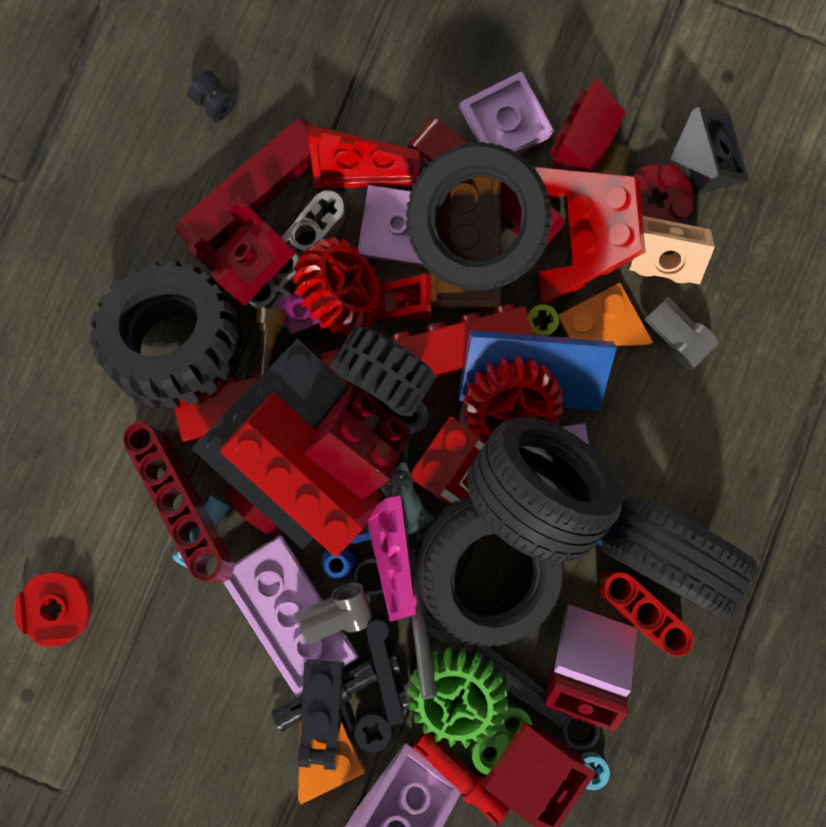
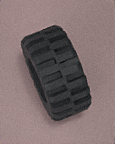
[90,261,243,409]

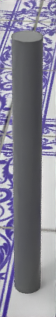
[408,549,437,699]

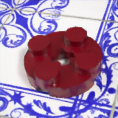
[631,164,693,223]

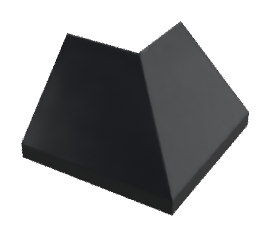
[670,107,749,194]

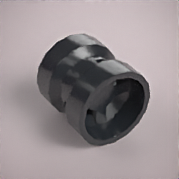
[187,71,238,122]

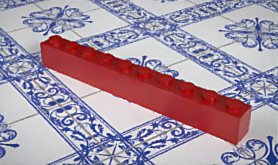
[174,304,533,443]

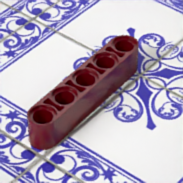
[175,117,312,249]
[407,117,565,249]
[123,422,234,584]

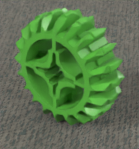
[408,646,509,748]

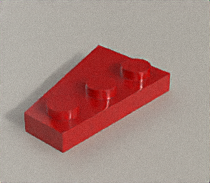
[308,125,420,189]

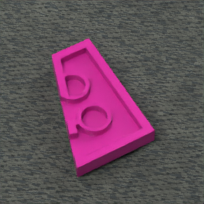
[367,495,417,622]

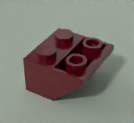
[550,79,626,173]
[303,384,411,500]
[482,722,597,827]

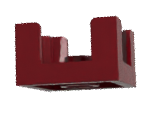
[187,196,296,306]

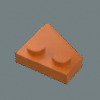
[558,283,653,347]
[298,717,365,805]

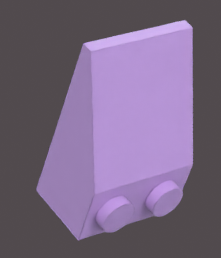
[345,744,461,827]

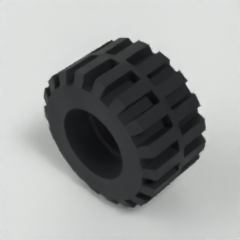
[330,326,436,417]

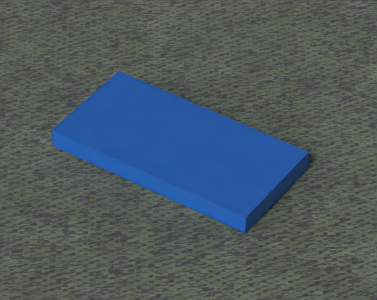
[458,330,617,410]

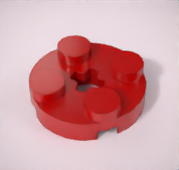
[14,571,92,647]

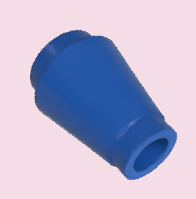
[321,546,357,580]

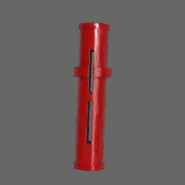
[412,732,510,825]

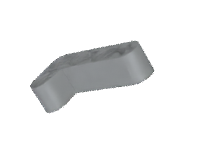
[249,191,346,334]

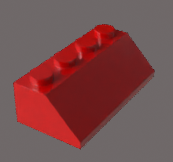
[220,392,383,557]

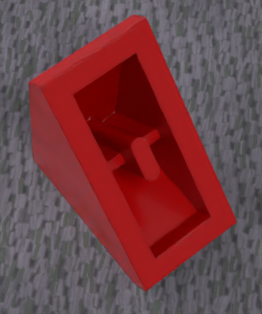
[376,274,431,321]

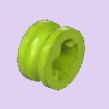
[528,304,559,336]

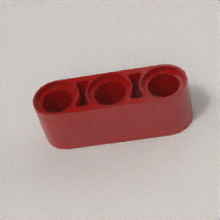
[597,569,694,657]

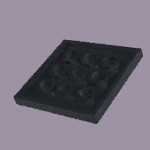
[191,338,349,549]

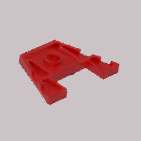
[534,167,646,305]

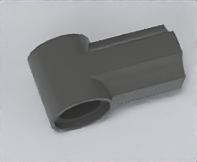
[644,297,719,370]
[295,582,373,645]

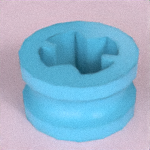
[580,751,610,790]

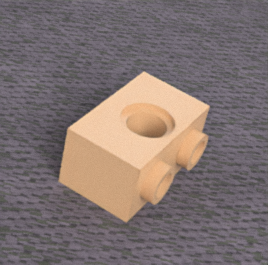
[629,216,715,284]

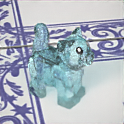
[380,462,433,535]

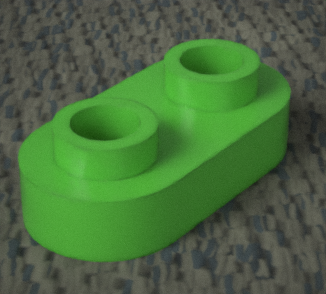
[471,704,532,775]

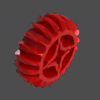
[292,237,385,336]
[463,355,563,441]

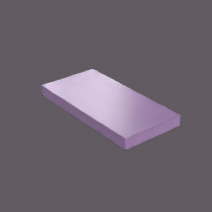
[223,533,359,697]

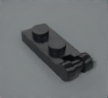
[367,615,409,726]
[298,659,344,770]

